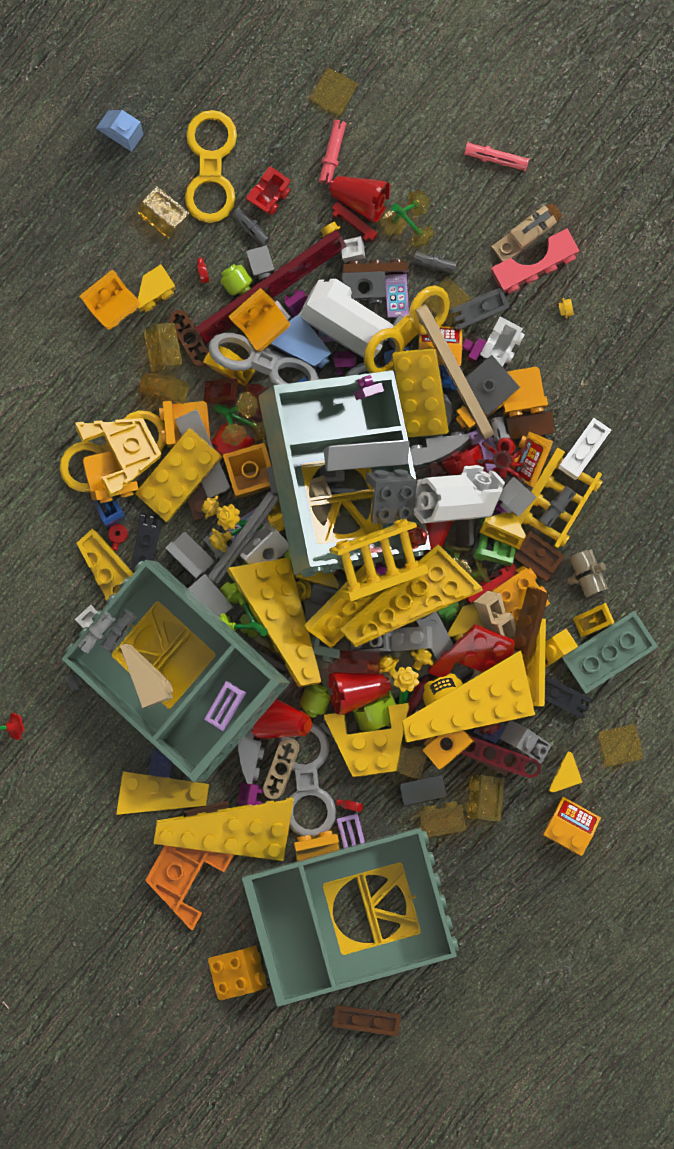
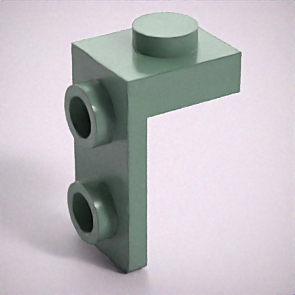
[311,636,340,663]

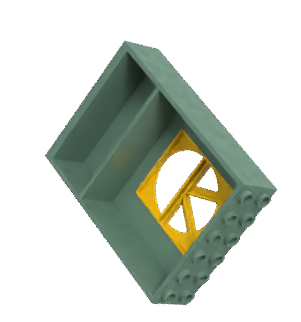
[258,371,430,577]
[62,560,290,782]
[242,827,459,1007]

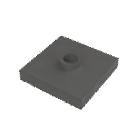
[466,355,520,416]

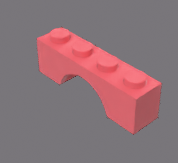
[491,229,579,294]

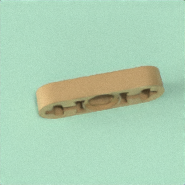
[263,738,299,799]

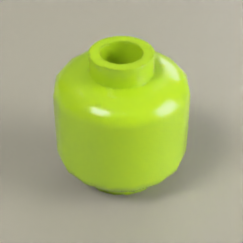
[221,264,252,296]
[300,684,331,717]

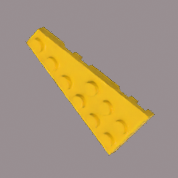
[340,545,483,647]
[226,558,321,687]
[402,650,535,742]
[154,797,294,861]

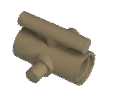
[568,549,608,597]

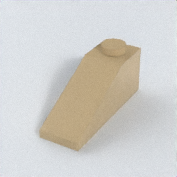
[120,644,173,708]

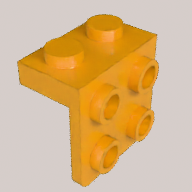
[79,270,141,330]
[229,288,290,352]
[502,367,548,417]
[159,401,210,448]
[83,451,138,503]
[492,566,550,626]
[294,830,339,861]
[208,945,267,1000]

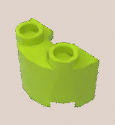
[352,690,396,732]

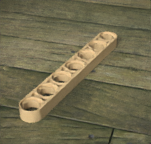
[416,305,494,440]

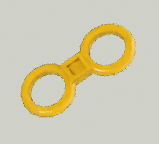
[185,110,237,223]
[364,285,450,373]
[60,410,166,492]

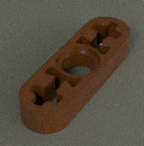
[169,310,209,368]

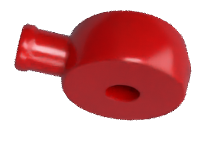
[197,258,209,283]
[108,524,128,551]
[336,799,363,812]

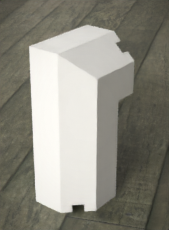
[299,279,394,359]
[413,465,505,524]

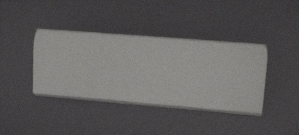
[175,409,230,498]
[323,440,409,471]

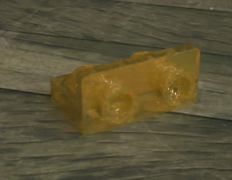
[137,186,190,238]
[144,323,182,372]
[467,775,505,822]
[419,801,466,837]

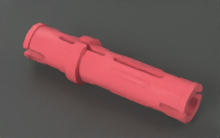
[318,120,347,185]
[464,142,529,172]

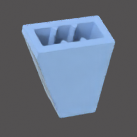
[96,110,144,152]
[269,313,331,370]

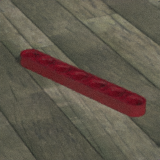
[407,714,541,778]

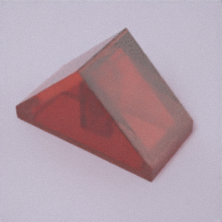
[204,378,238,405]

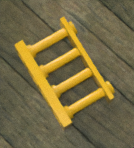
[516,448,603,550]
[329,519,429,601]

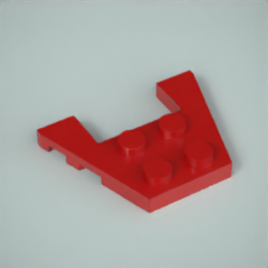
[428,624,515,677]

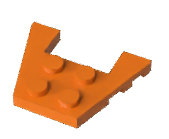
[145,845,234,930]

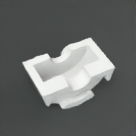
[480,317,525,366]

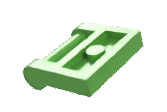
[474,518,516,567]

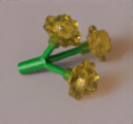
[213,392,267,446]

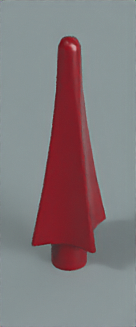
[407,675,432,714]

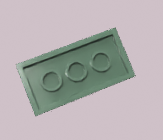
[562,611,658,694]

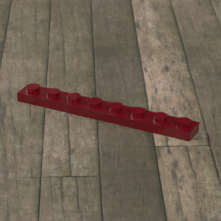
[195,230,347,344]

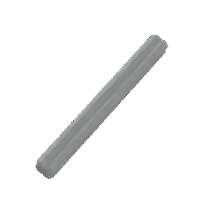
[208,492,279,584]

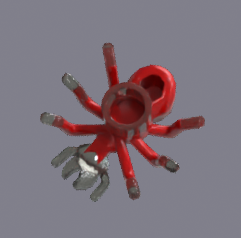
[477,437,530,488]

